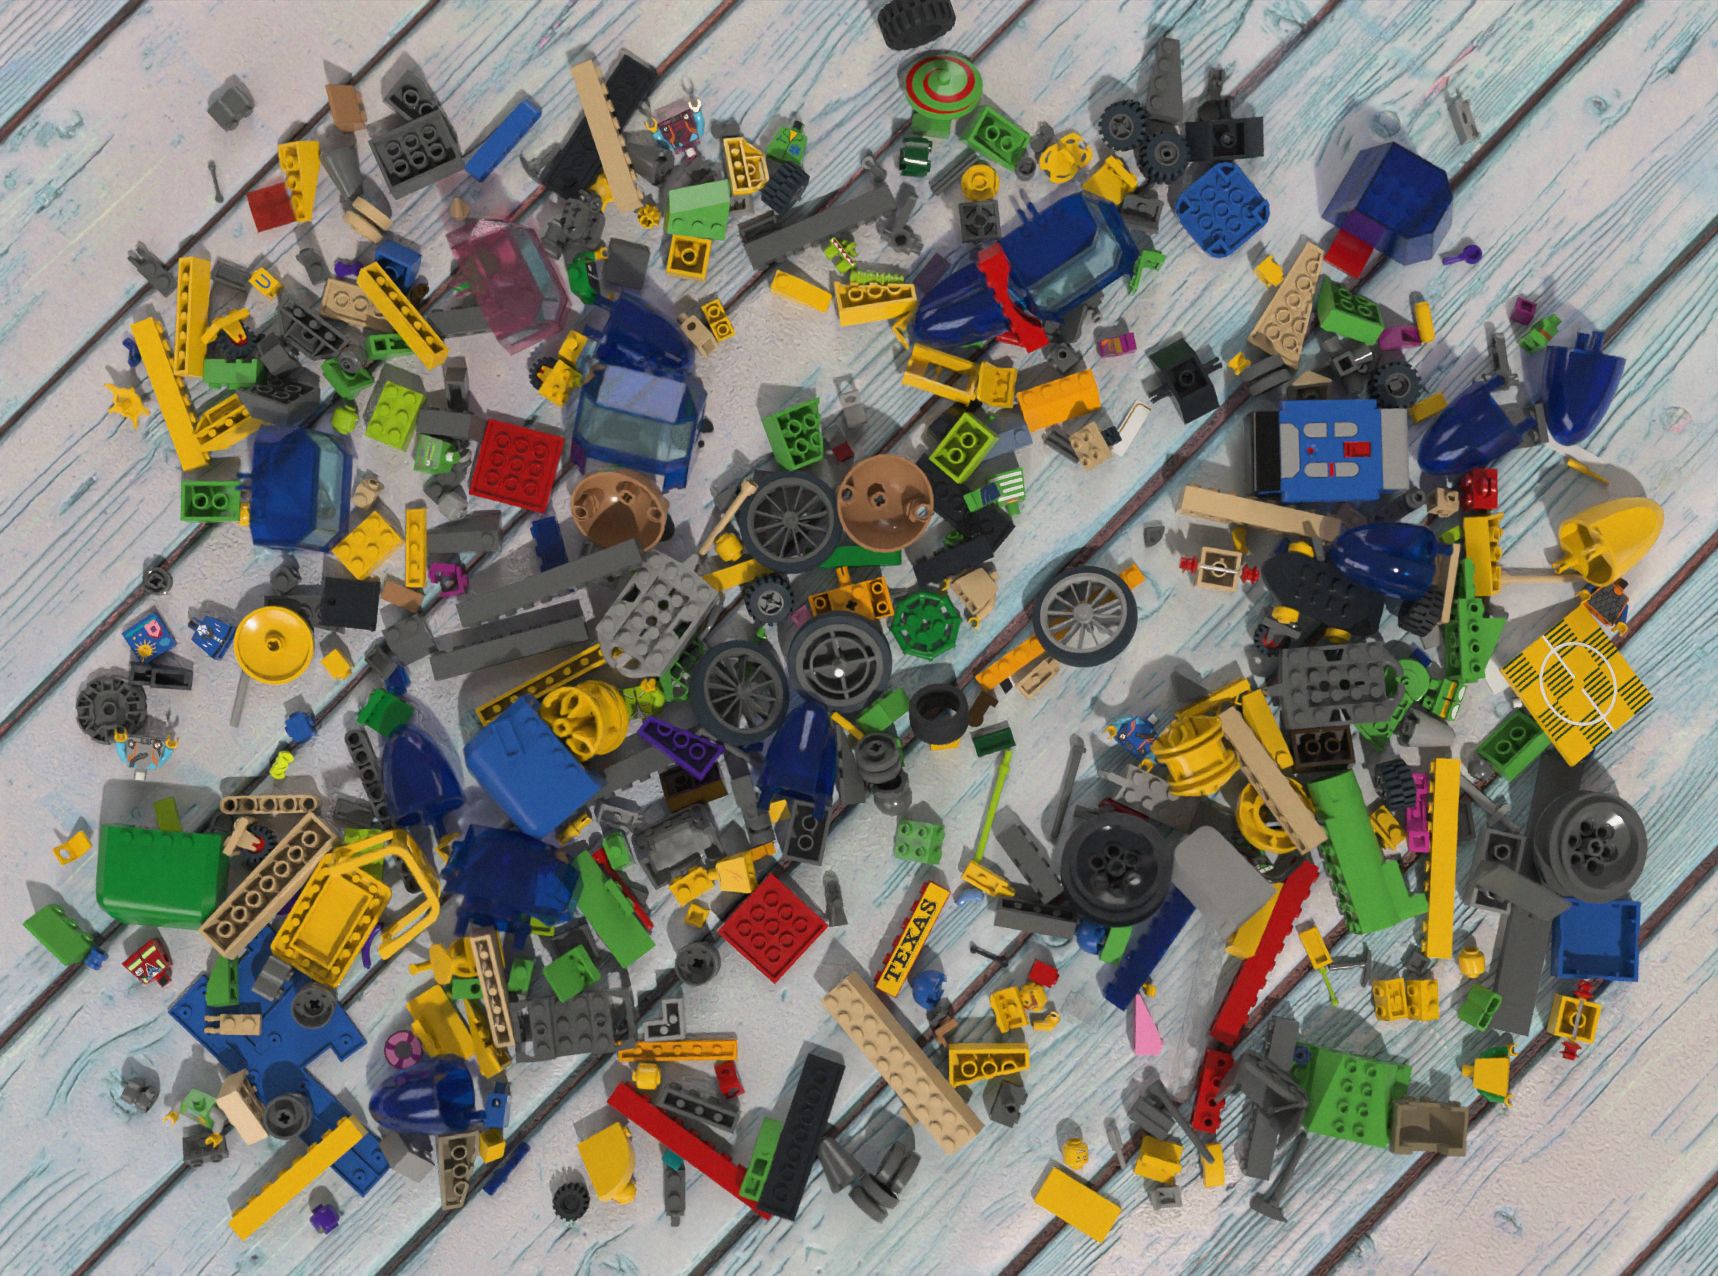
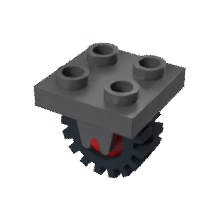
[1254,606,1301,657]

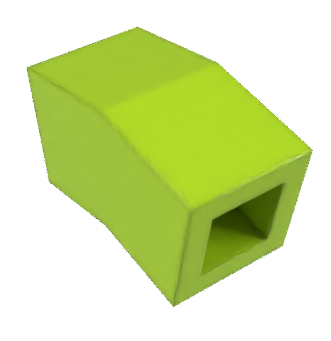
[1438,525,1465,547]

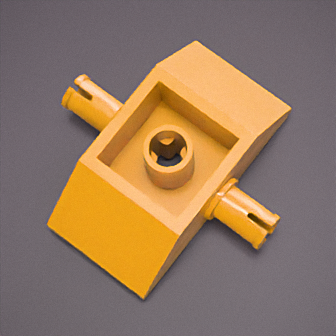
[808,566,895,621]

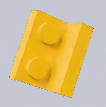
[1133,1134,1183,1185]

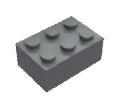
[782,799,834,866]

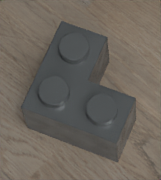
[255,332,301,378]

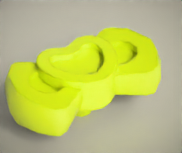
[269,751,294,779]

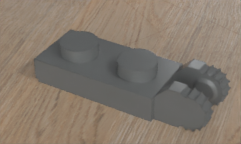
[127,247,178,298]

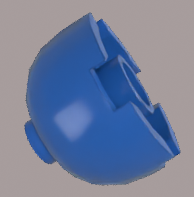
[1074,918,1108,955]
[910,970,947,1011]

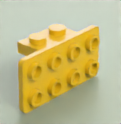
[406,984,475,1071]

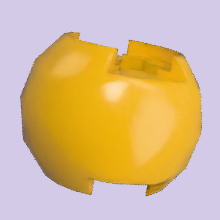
[237,502,257,527]

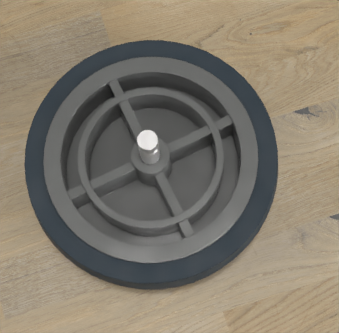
[787,610,892,713]

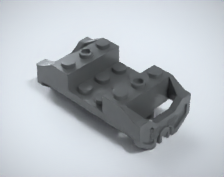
[509,986,638,1063]

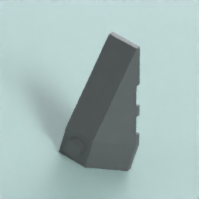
[382,70,458,141]
[427,513,502,555]

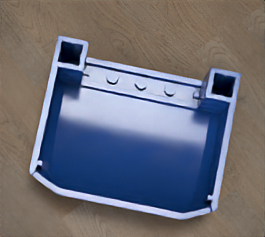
[463,692,608,841]

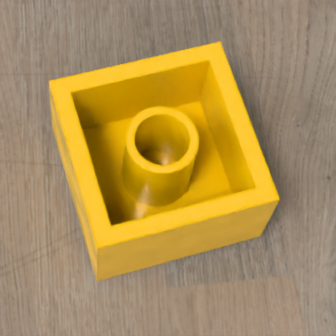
[666,234,713,283]

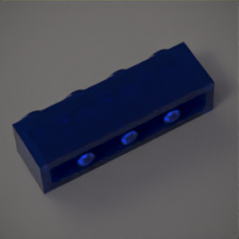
[530,516,577,599]

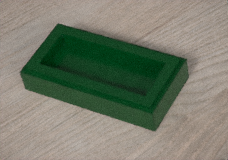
[972,727,1016,758]

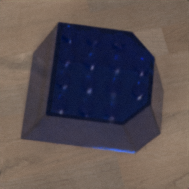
[1321,141,1453,266]

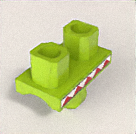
[823,237,858,275]

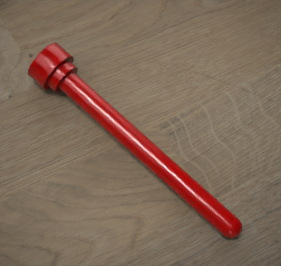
[591,847,654,930]

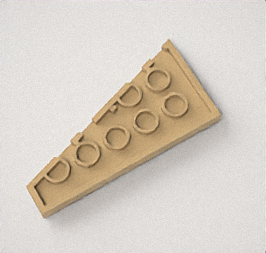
[1246,241,1325,372]

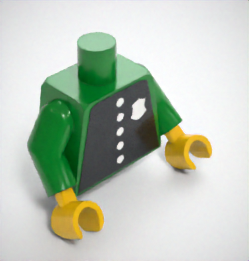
[567,247,616,309]

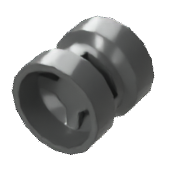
[1015,157,1036,181]

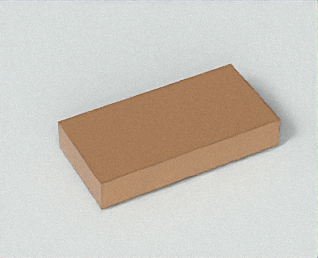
[380,580,425,614]

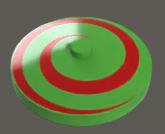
[905,54,983,120]

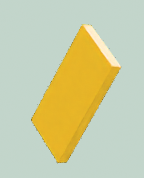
[1033,1166,1122,1244]

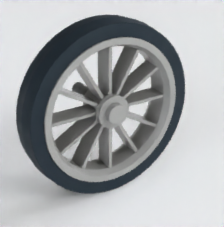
[1032,566,1138,667]

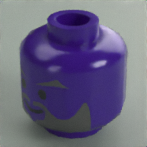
[309,1204,340,1235]

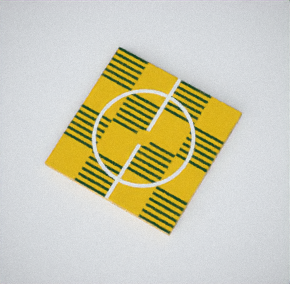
[1499,603,1654,767]

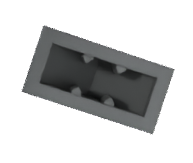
[1170,671,1209,702]

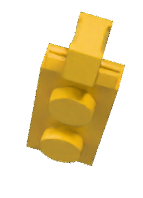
[961,859,1016,897]

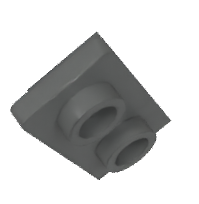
[295,248,332,286]

